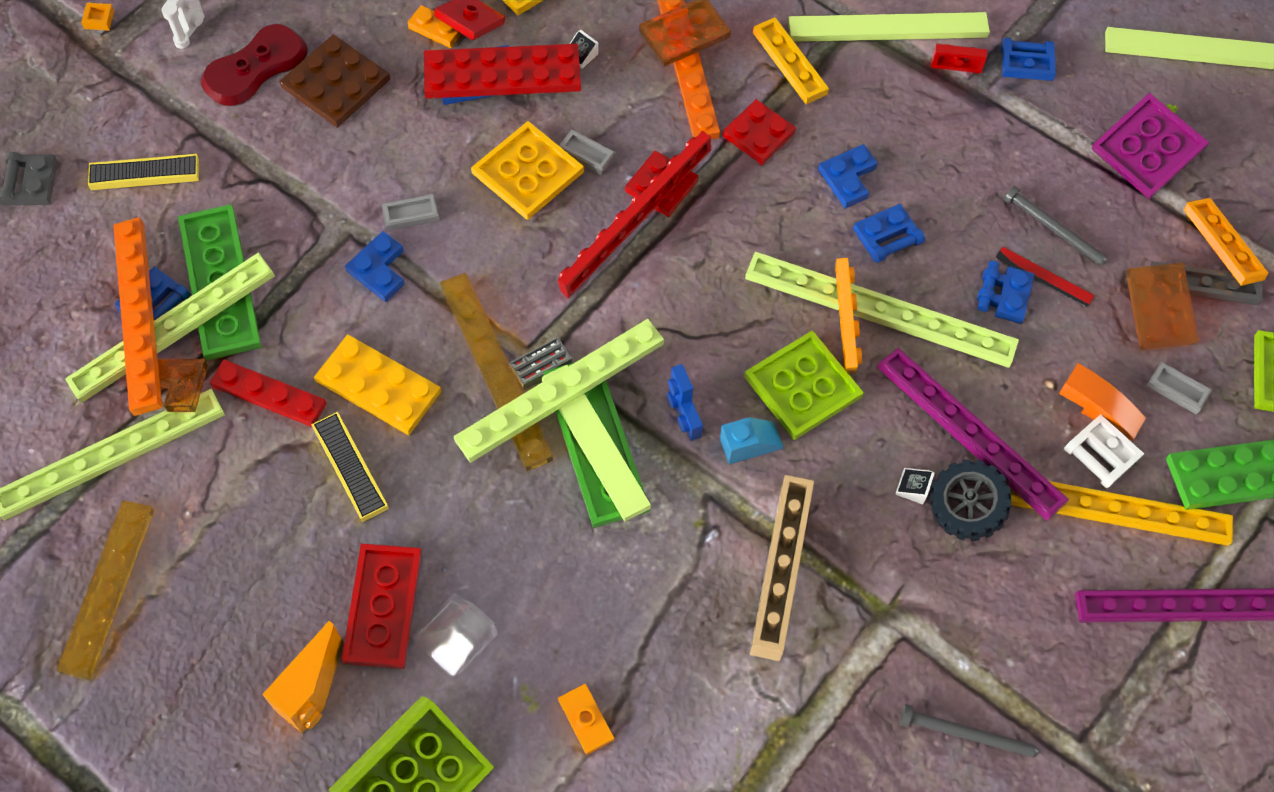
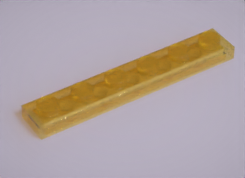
[56,500,154,681]

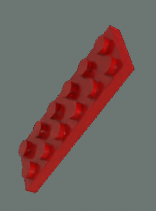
[424,44,581,99]

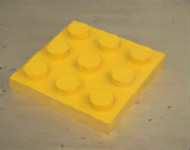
[471,121,584,220]

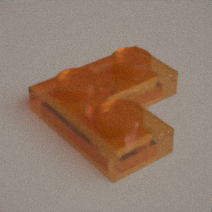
[158,359,208,412]

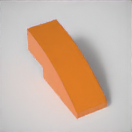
[1059,363,1146,442]

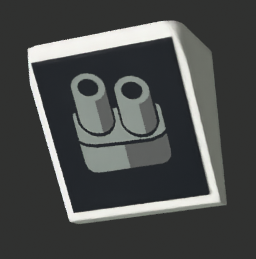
[569,30,598,69]
[895,468,935,505]

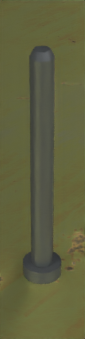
[1003,185,1107,265]
[899,704,1039,757]

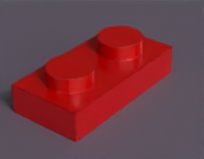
[931,44,987,73]

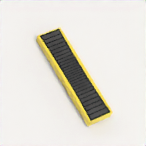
[88,154,199,190]
[311,412,389,522]

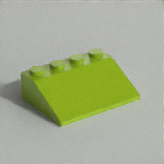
[328,696,494,792]

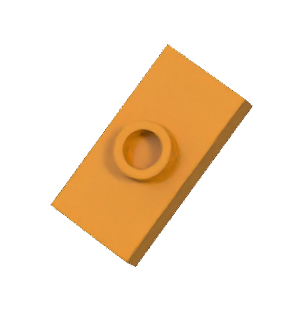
[558,683,614,756]

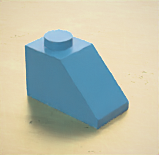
[719,417,784,465]

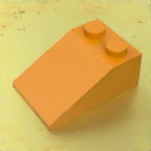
[262,621,344,734]

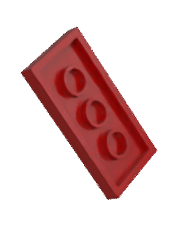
[341,543,422,669]

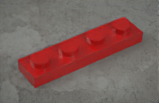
[209,359,327,427]

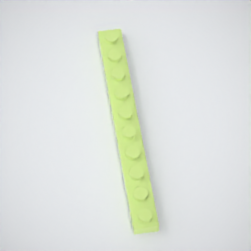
[745,252,1019,368]

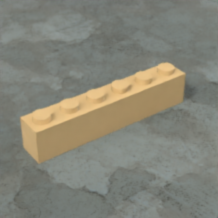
[749,475,814,661]

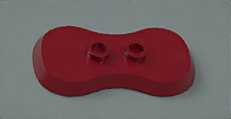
[200,24,308,106]

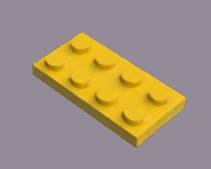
[314,334,442,436]

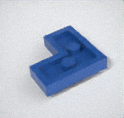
[818,144,878,209]
[345,231,405,302]
[667,364,703,441]

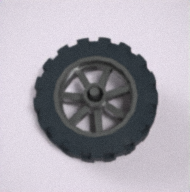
[930,460,1011,541]

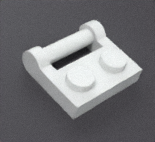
[162,0,205,49]
[1064,414,1144,489]

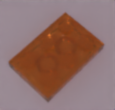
[639,0,731,67]
[1126,263,1199,351]

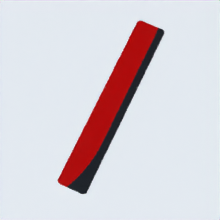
[996,247,1094,307]

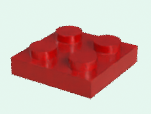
[722,99,796,165]
[625,150,699,218]

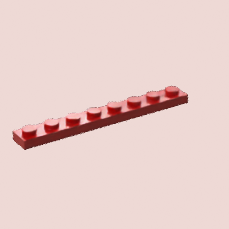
[558,131,711,298]

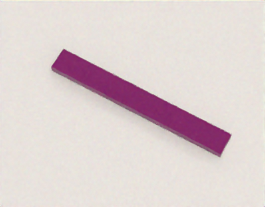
[877,348,1069,521]
[1075,588,1274,622]

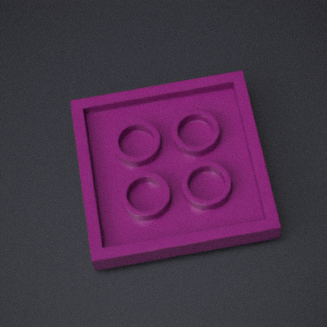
[1091,92,1209,200]

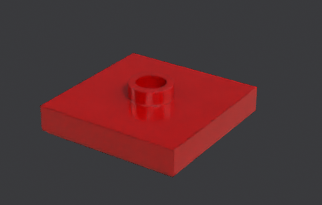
[434,0,505,40]

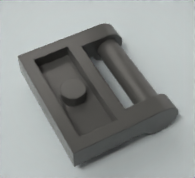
[0,152,58,205]

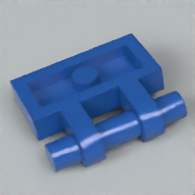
[977,261,1034,324]

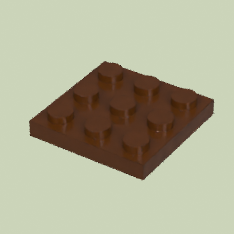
[280,34,390,128]

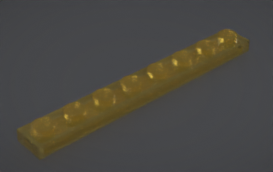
[440,272,553,471]

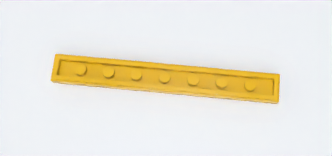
[1010,481,1233,546]

